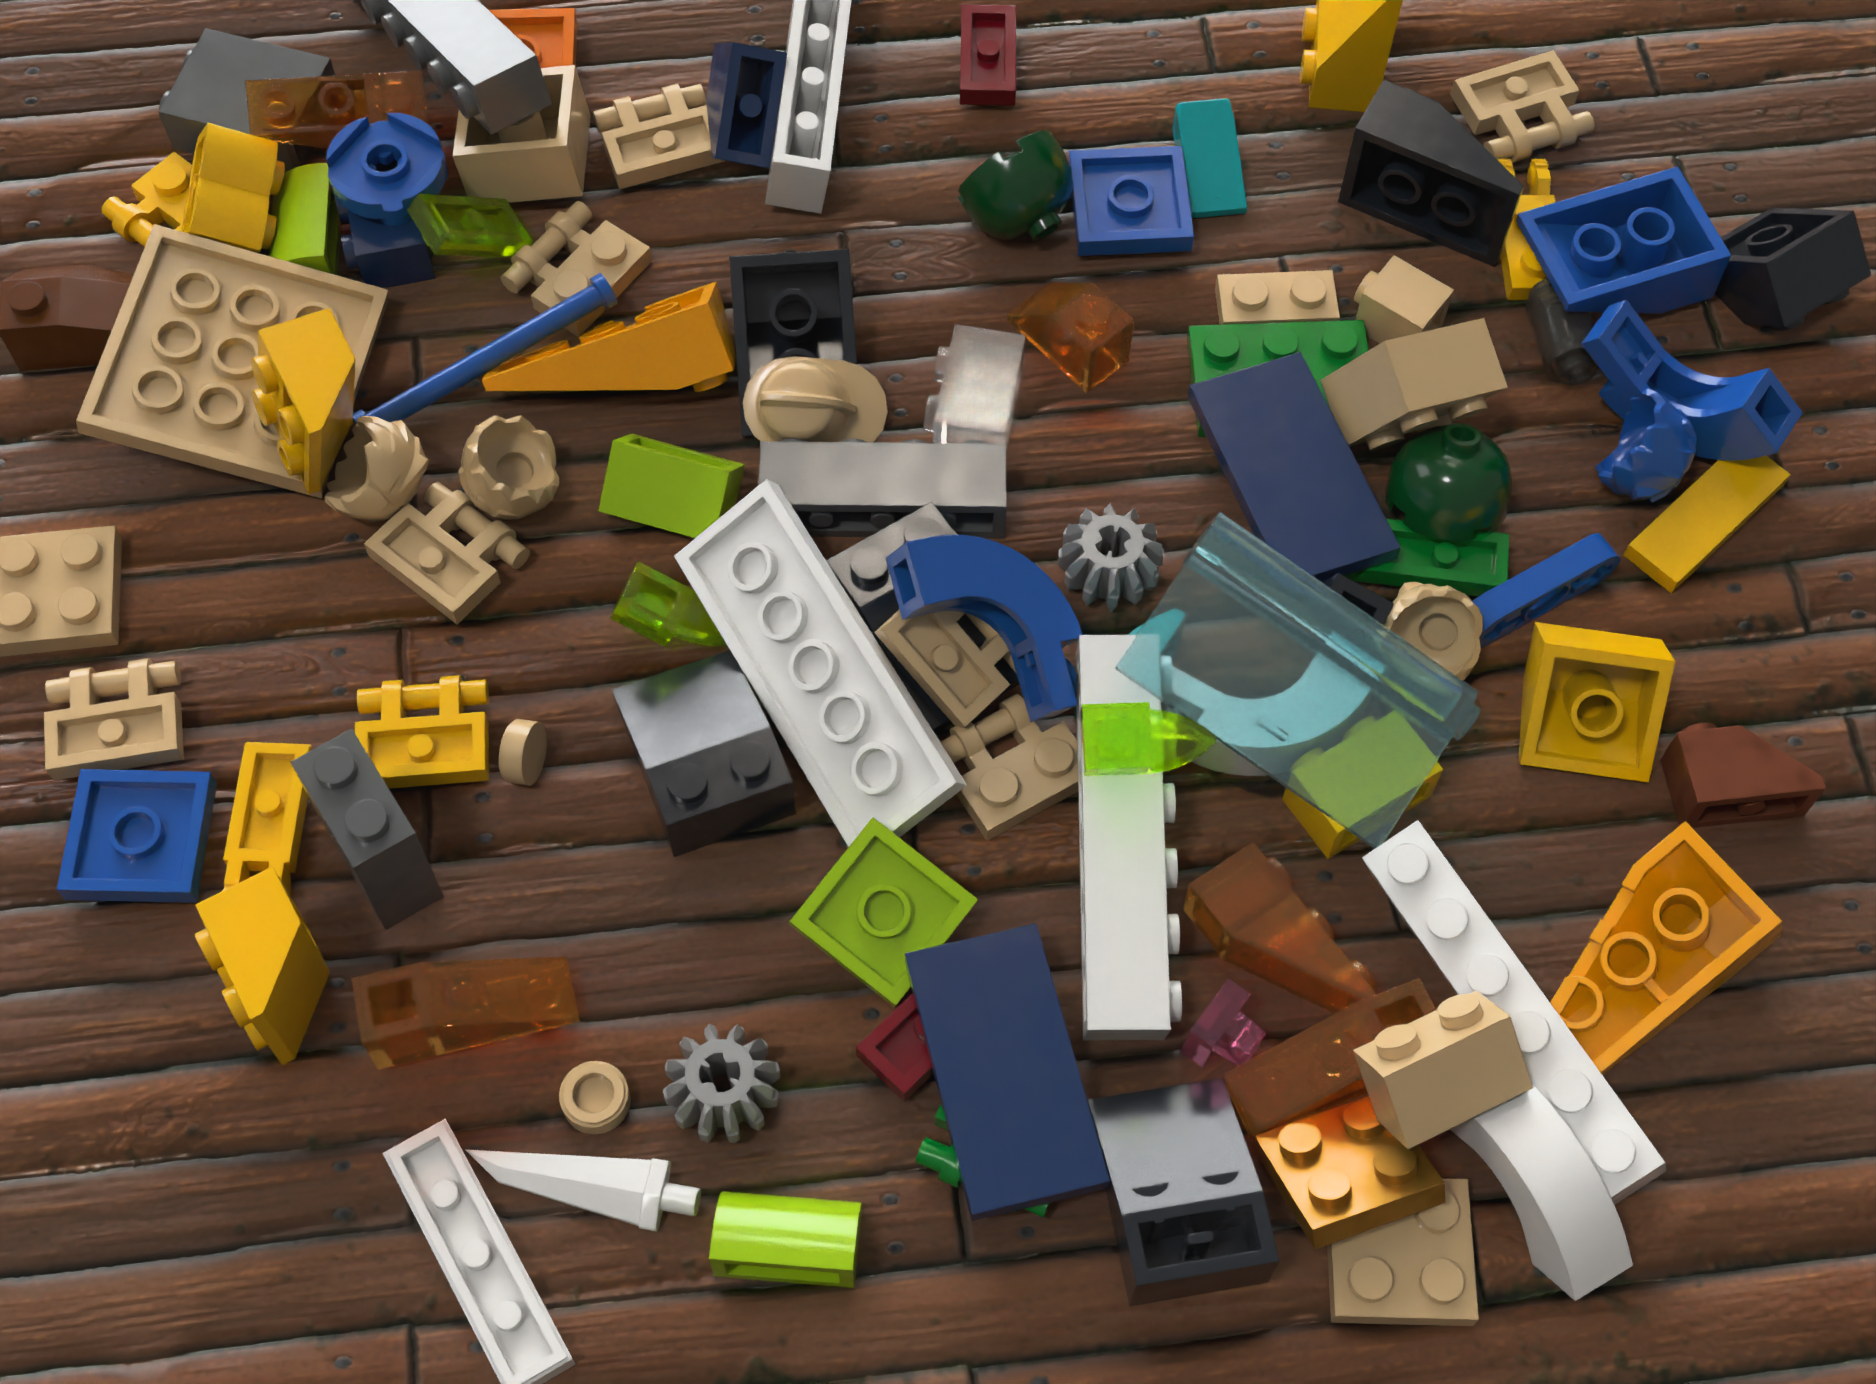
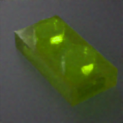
[407,194,533,257]

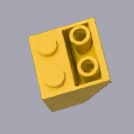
[251,308,355,495]
[195,866,330,1066]

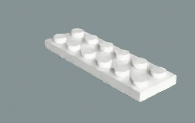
[674,479,967,847]

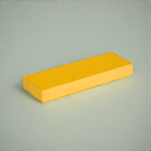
[1624,456,1791,594]

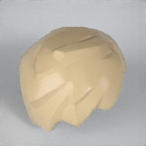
[458,415,559,520]
[325,416,429,522]
[1376,582,1483,691]

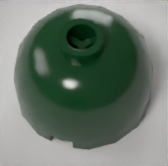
[957,130,1074,242]
[1385,423,1512,541]

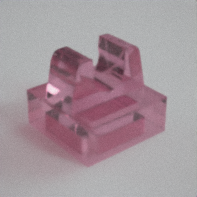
[1181,979,1266,1068]

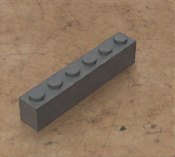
[350,0,552,135]

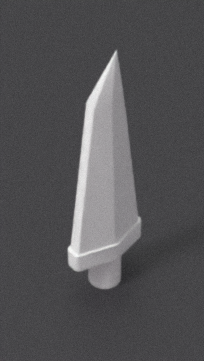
[465,1149,701,1232]

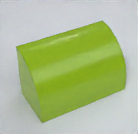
[267,163,341,275]
[598,433,745,538]
[709,1191,862,1288]

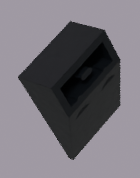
[1088,1078,1279,1306]

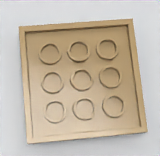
[76,224,389,498]

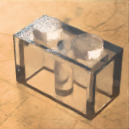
[924,324,1026,453]

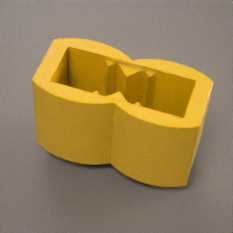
[181,123,285,253]

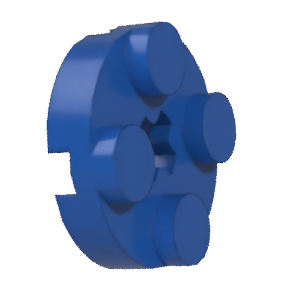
[326,113,449,226]

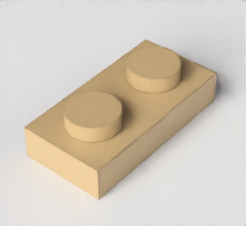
[1215,270,1340,325]

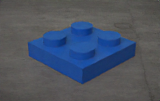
[1068,146,1194,256]
[57,769,217,903]

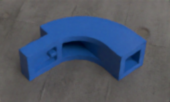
[1581,300,1803,461]
[885,535,1083,722]

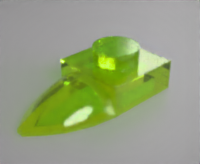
[610,561,727,647]
[1080,702,1216,776]

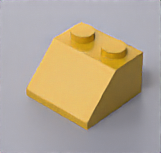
[1519,622,1675,783]

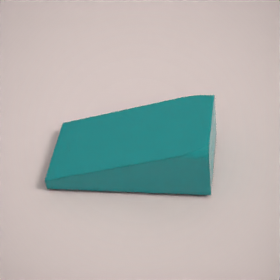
[1172,98,1247,218]

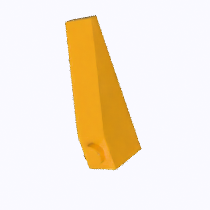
[482,282,737,392]
[1550,821,1782,1075]

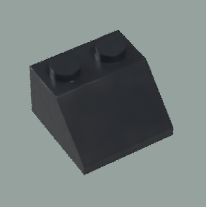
[1715,208,1871,331]

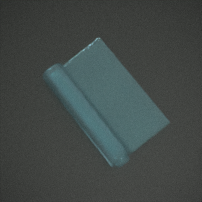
[1114,512,1481,849]

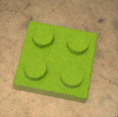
[789,817,978,1007]

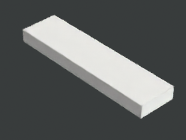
[383,1118,576,1384]

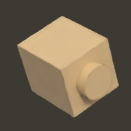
[1354,255,1454,344]

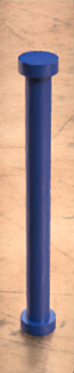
[353,273,618,424]

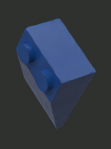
[1516,166,1731,314]

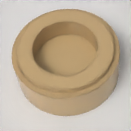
[499,719,547,786]
[559,1061,631,1134]

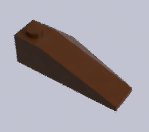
[0,264,134,371]

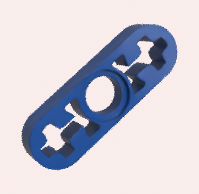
[1473,533,1621,648]

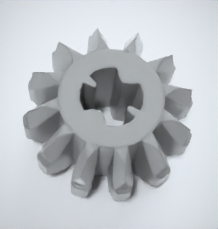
[1058,502,1164,612]
[663,1024,780,1144]

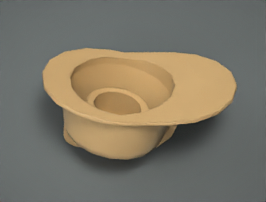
[743,357,888,442]

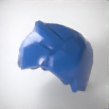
[1595,389,1697,502]

